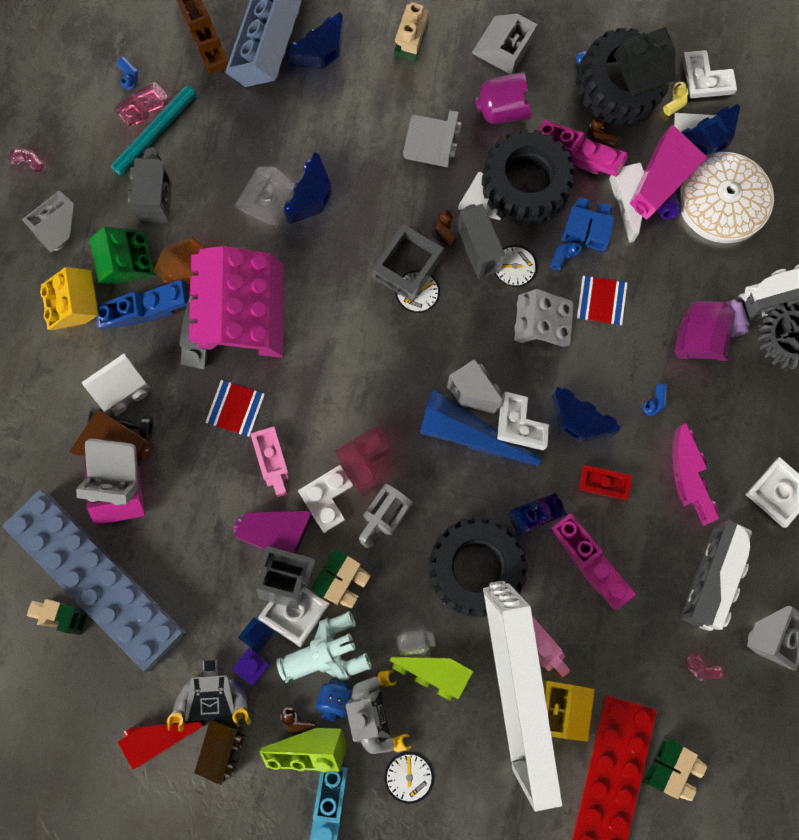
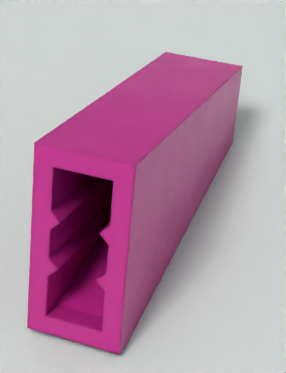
[629,125,707,220]

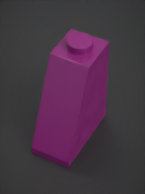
[233,511,313,554]

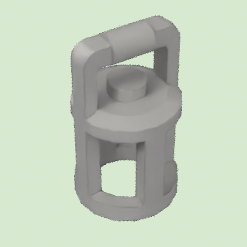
[359,484,413,549]

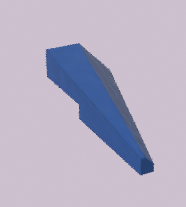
[420,390,541,466]

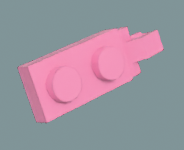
[250,426,289,497]
[532,616,570,678]

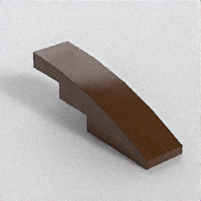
[176,0,229,75]

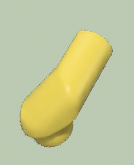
[663,82,688,116]

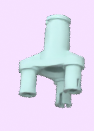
[276,611,372,683]

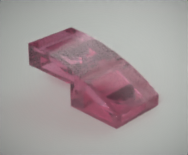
[115,82,169,127]

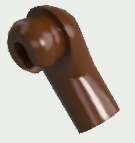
[589,118,619,148]
[435,210,458,247]
[280,707,315,734]

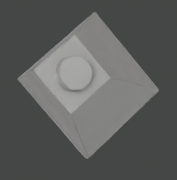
[22,191,74,253]
[747,606,799,671]

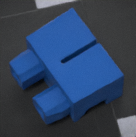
[561,197,614,252]

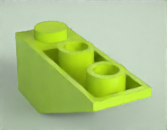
[390,657,473,701]
[259,728,348,772]

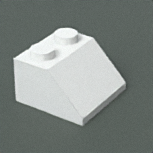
[81,354,151,417]

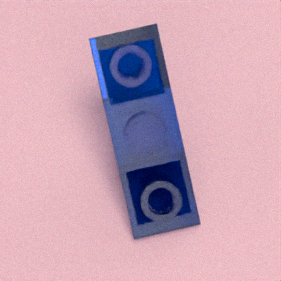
[286,12,343,69]
[681,104,740,156]
[283,152,332,224]
[552,387,621,442]
[508,493,567,537]

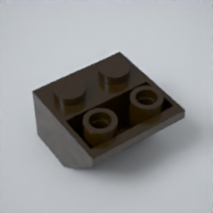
[194,719,246,785]

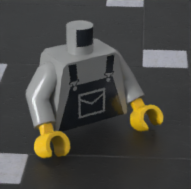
[167,660,251,732]
[346,670,411,754]

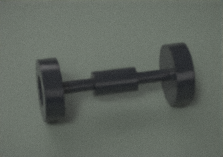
[88,407,154,441]

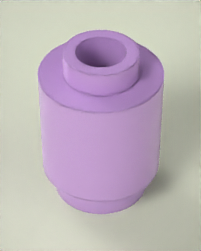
[725,300,750,337]

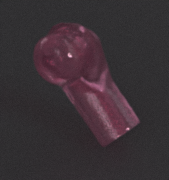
[8,148,45,172]
[686,653,723,680]

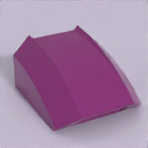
[674,301,735,361]

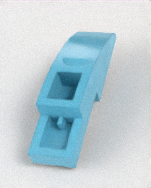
[310,767,348,840]

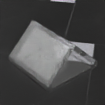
[235,167,299,228]

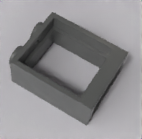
[457,203,505,280]
[371,224,444,302]

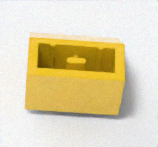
[40,267,98,330]
[543,680,595,742]

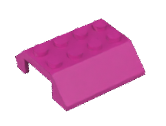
[189,246,284,358]

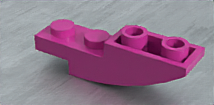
[538,120,628,177]
[672,423,719,526]
[551,514,636,612]

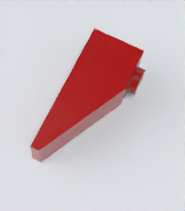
[117,720,206,770]

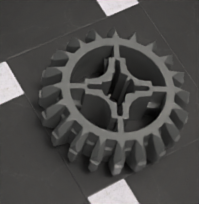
[757,305,799,370]

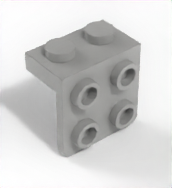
[403,110,462,167]
[514,289,573,347]
[76,439,138,505]

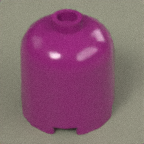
[475,72,531,124]

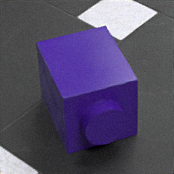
[232,648,272,686]

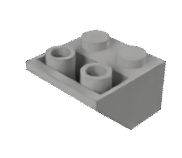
[472,14,538,74]
[447,359,503,414]

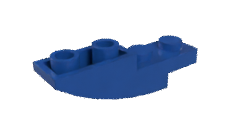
[96,280,189,329]

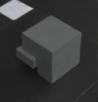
[256,546,316,609]

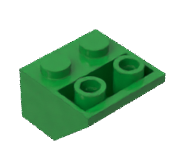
[89,226,155,285]

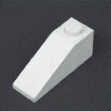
[609,162,645,242]

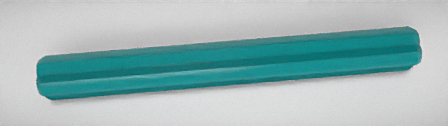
[111,85,196,175]

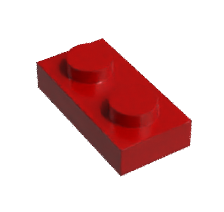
[578,465,633,501]

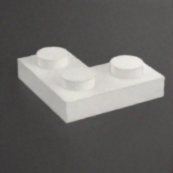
[682,50,737,99]
[497,392,549,450]
[298,465,353,534]

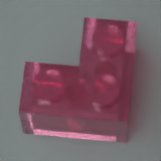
[335,425,391,498]

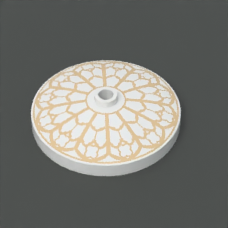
[678,152,774,243]

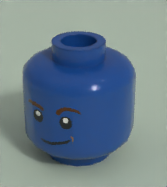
[315,680,352,722]

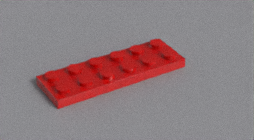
[571,695,657,840]

